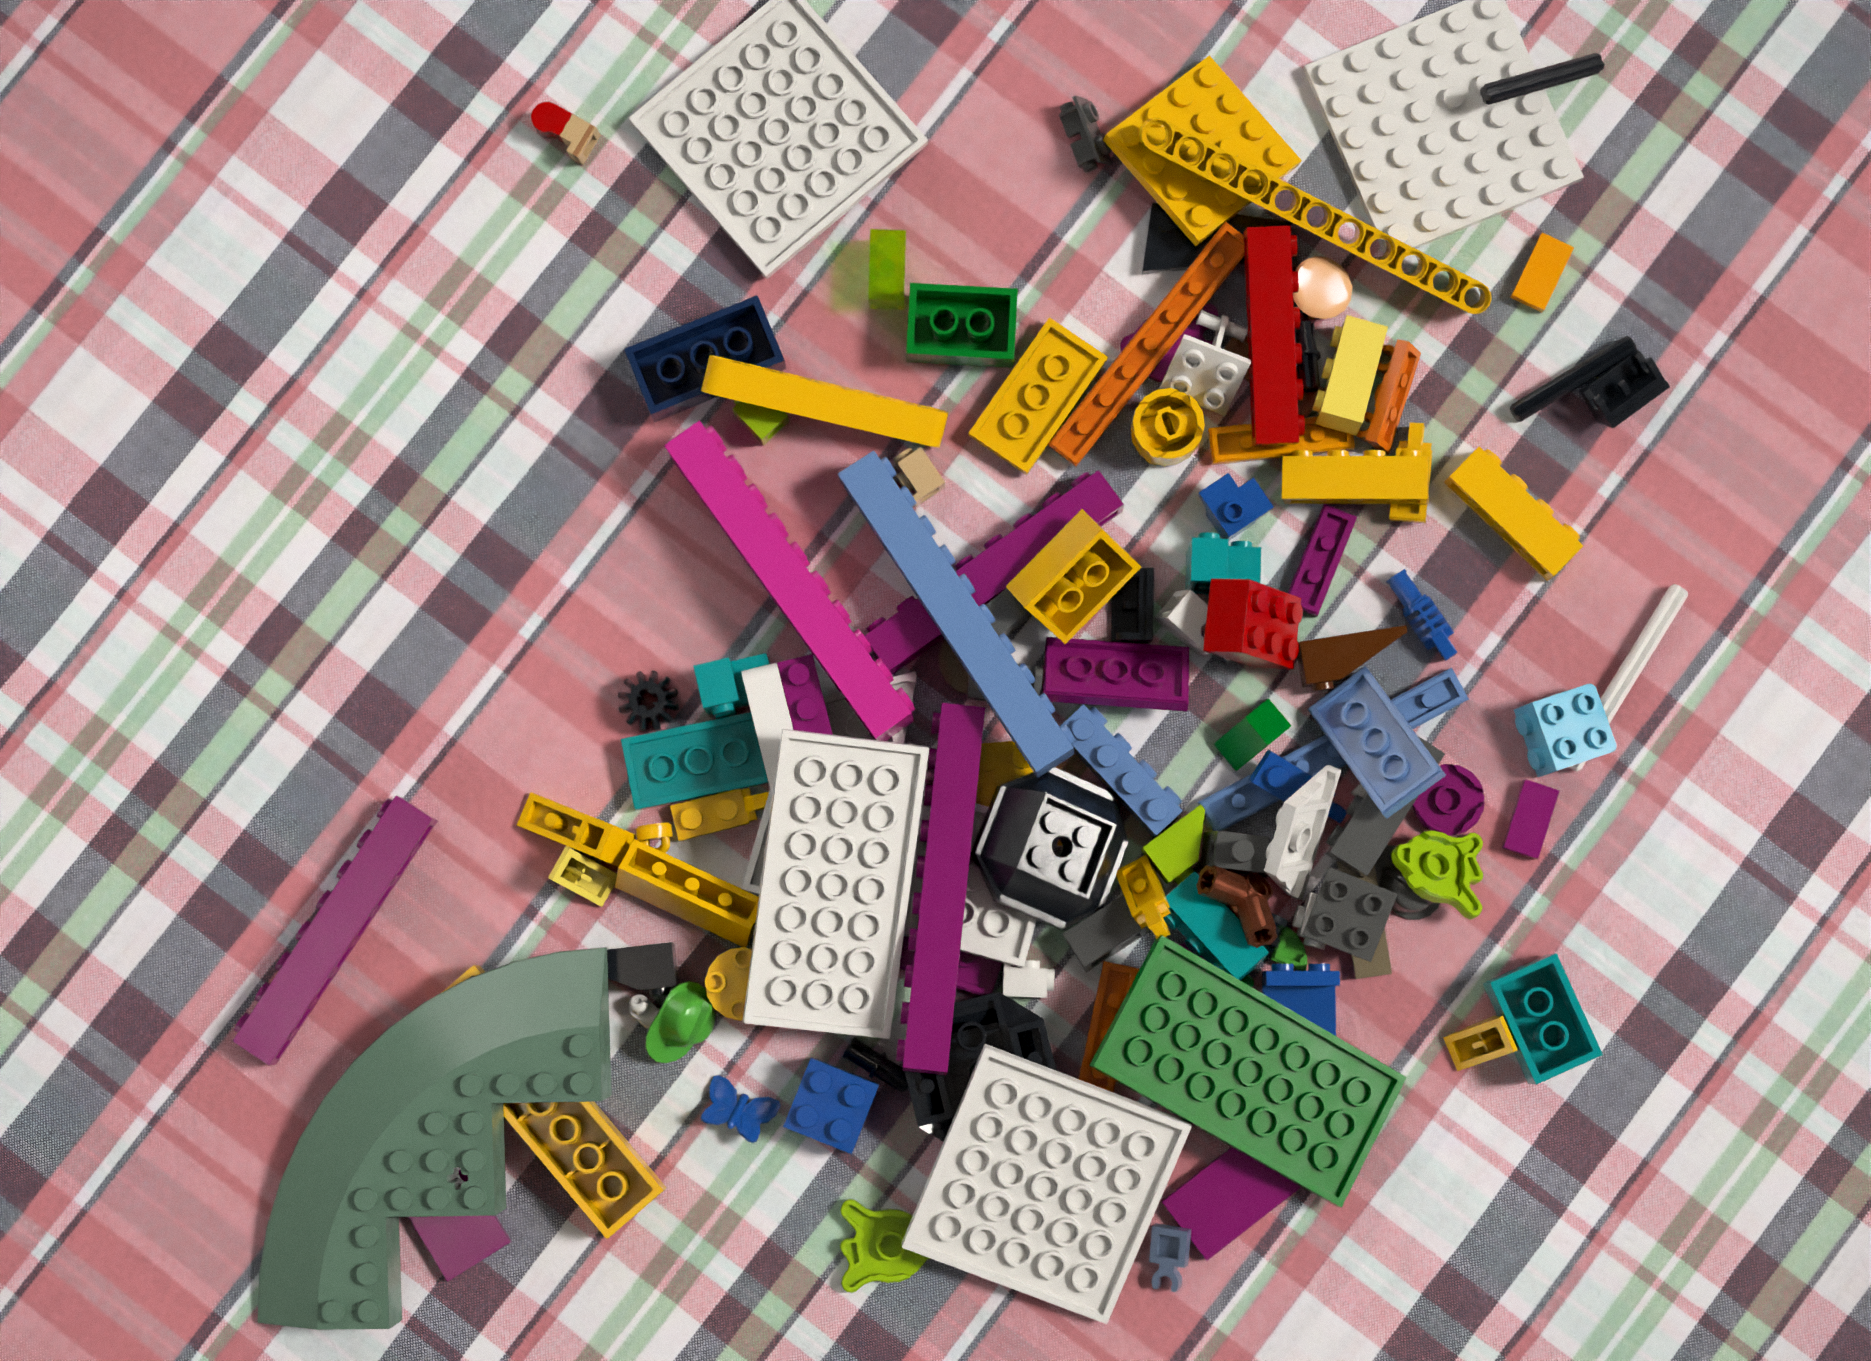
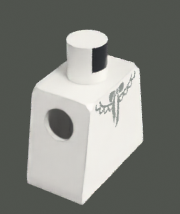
[1154,590,1229,664]

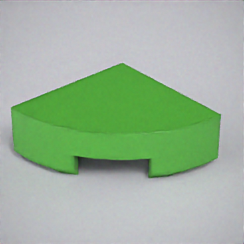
[1270,927,1307,971]

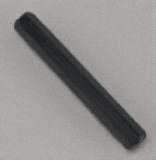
[1480,53,1605,105]
[1510,336,1637,422]

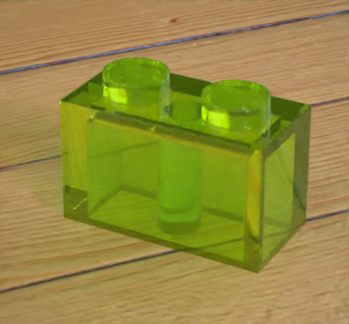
[868,229,906,310]

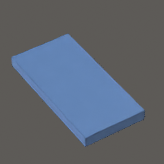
[1307,666,1446,819]

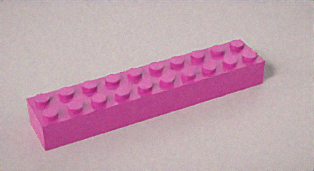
[664,420,915,741]

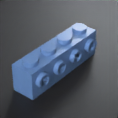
[1062,704,1183,838]

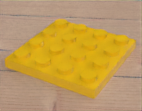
[1103,55,1302,246]

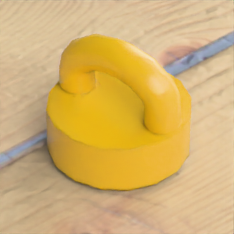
[636,822,673,853]

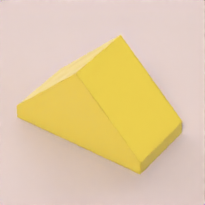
[548,846,617,907]

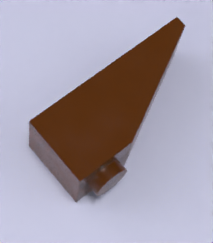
[1297,625,1408,692]

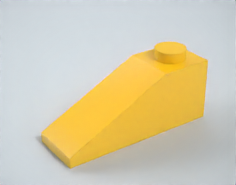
[517,792,636,867]

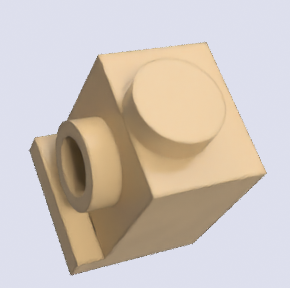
[893,447,945,508]

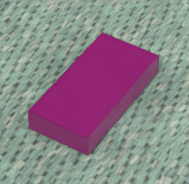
[1502,779,1560,859]

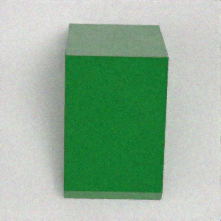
[1213,698,1291,772]

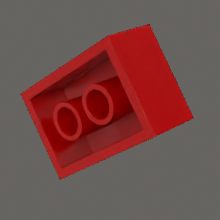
[1203,579,1303,669]

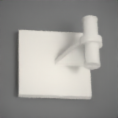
[1159,310,1251,416]

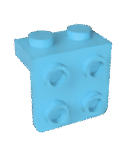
[1514,684,1617,777]

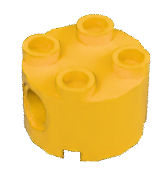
[1130,388,1205,466]
[704,947,752,1021]

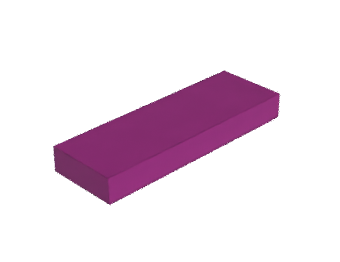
[1288,504,1357,617]

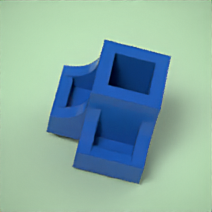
[1198,473,1274,541]

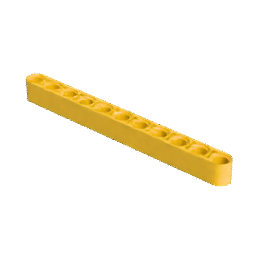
[1139,117,1492,314]

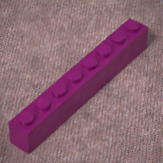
[865,470,1124,675]
[233,795,438,1065]

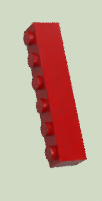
[1243,226,1305,447]

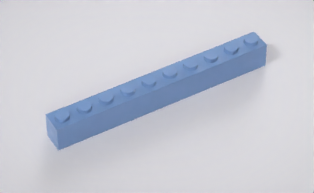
[838,450,1076,778]

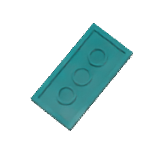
[621,712,769,811]

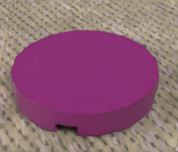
[1412,764,1485,836]

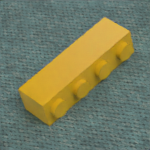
[1444,446,1583,581]
[1282,450,1429,504]
[615,839,759,947]

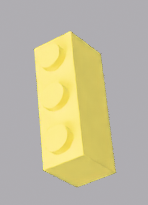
[1312,315,1388,436]

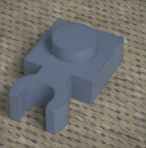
[1149,1223,1191,1292]

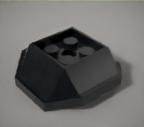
[971,767,1128,929]
[902,992,1057,1142]

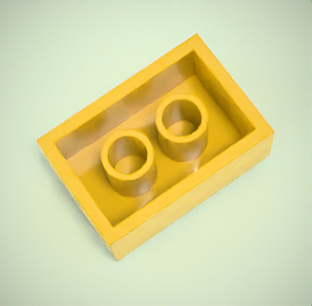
[1006,509,1141,644]

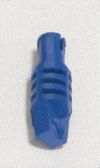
[1386,569,1458,661]

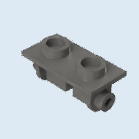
[1059,95,1112,173]

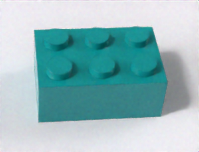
[1482,953,1603,1085]

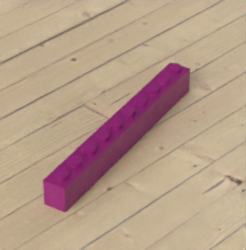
[896,703,986,1075]

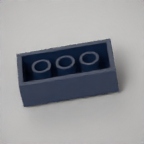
[624,295,787,423]

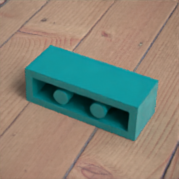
[1163,871,1269,981]

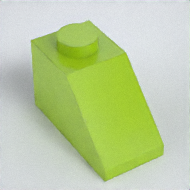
[1140,804,1205,885]

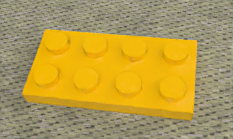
[968,317,1108,475]

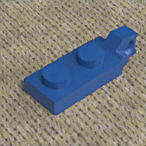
[1249,749,1347,824]

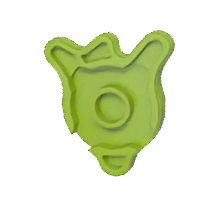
[1391,830,1483,920]
[840,1199,931,1293]

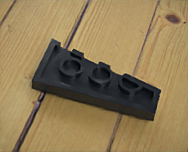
[1142,202,1293,274]

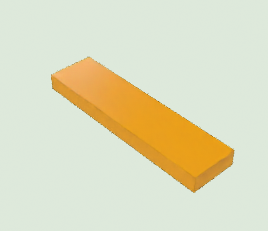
[1208,417,1355,465]

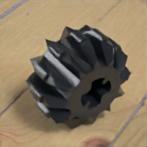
[618,670,679,732]

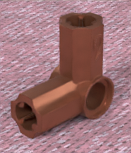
[1196,865,1278,948]

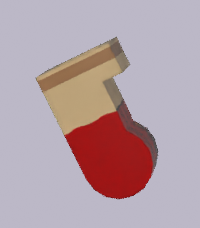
[531,102,601,165]

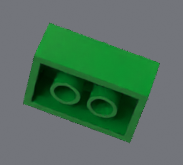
[906,283,1018,368]

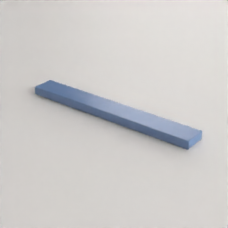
[1198,668,1469,831]

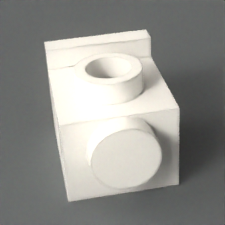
[1002,960,1055,998]

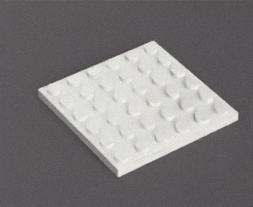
[629,0,928,279]
[1303,0,1584,253]
[902,1044,1192,1324]

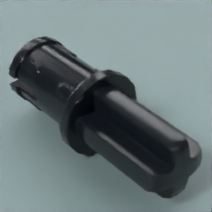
[1295,321,1321,393]
[842,1037,908,1093]

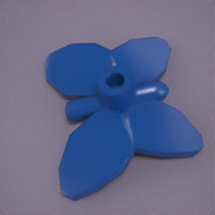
[700,1075,781,1143]

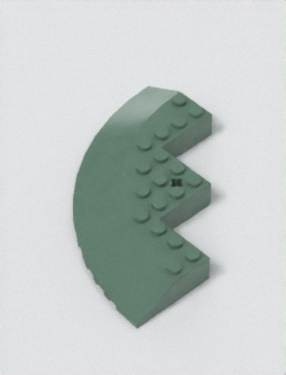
[257,947,612,1330]

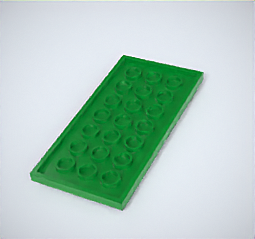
[1089,935,1407,1208]

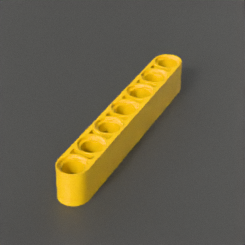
[701,355,949,448]

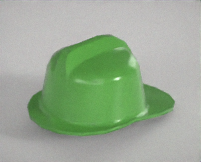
[645,981,715,1063]

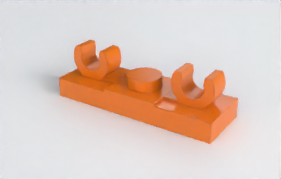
[1357,339,1421,453]

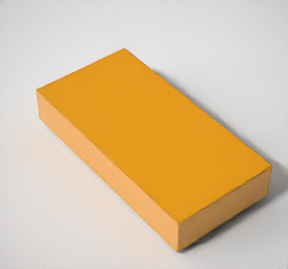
[1510,232,1574,313]

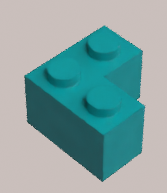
[1185,532,1261,594]
[693,653,770,719]

